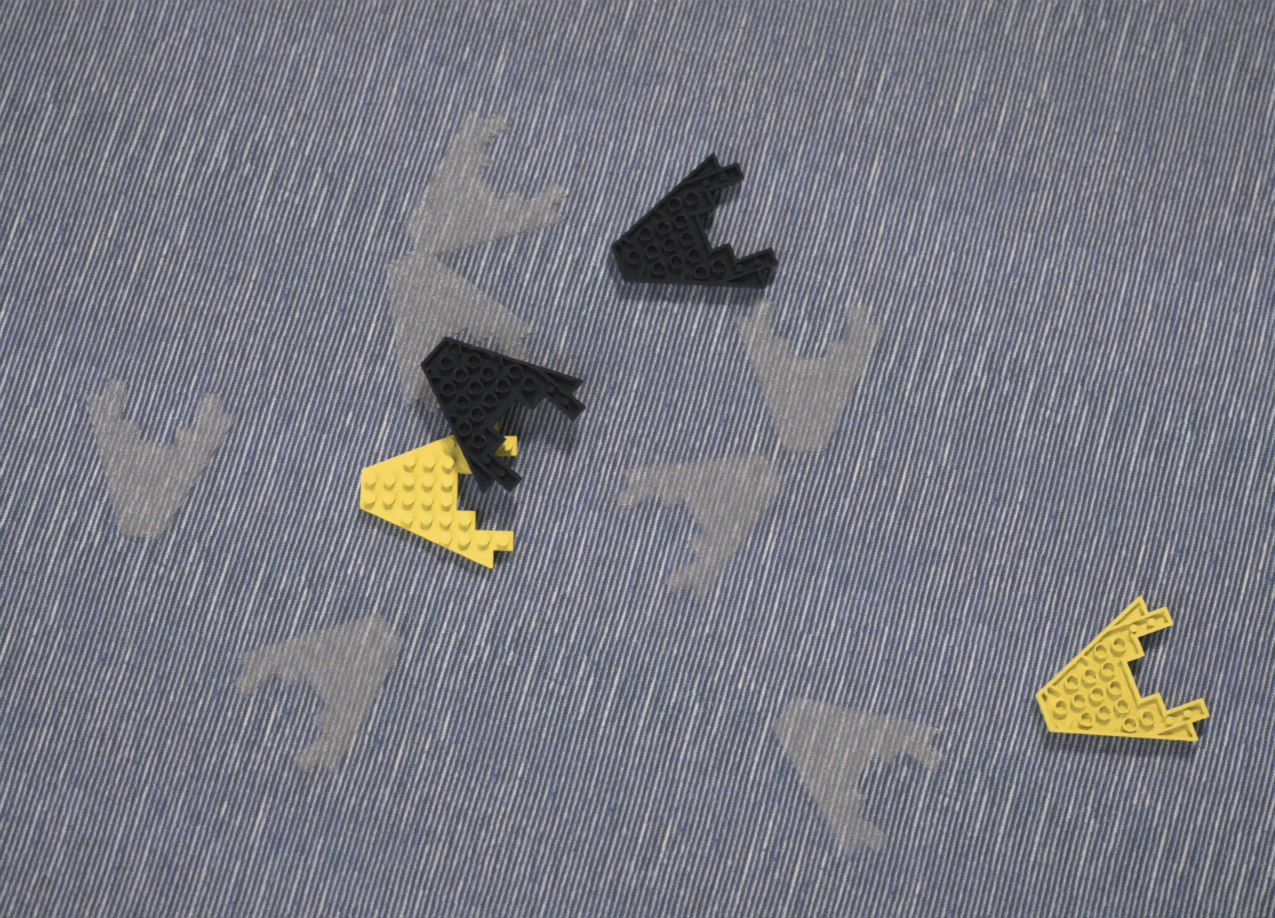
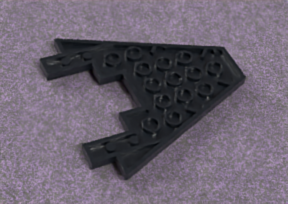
[611,153,778,289]
[420,336,586,495]

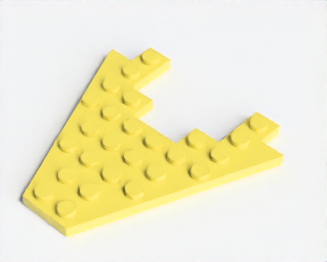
[360,421,517,569]
[1035,596,1209,741]

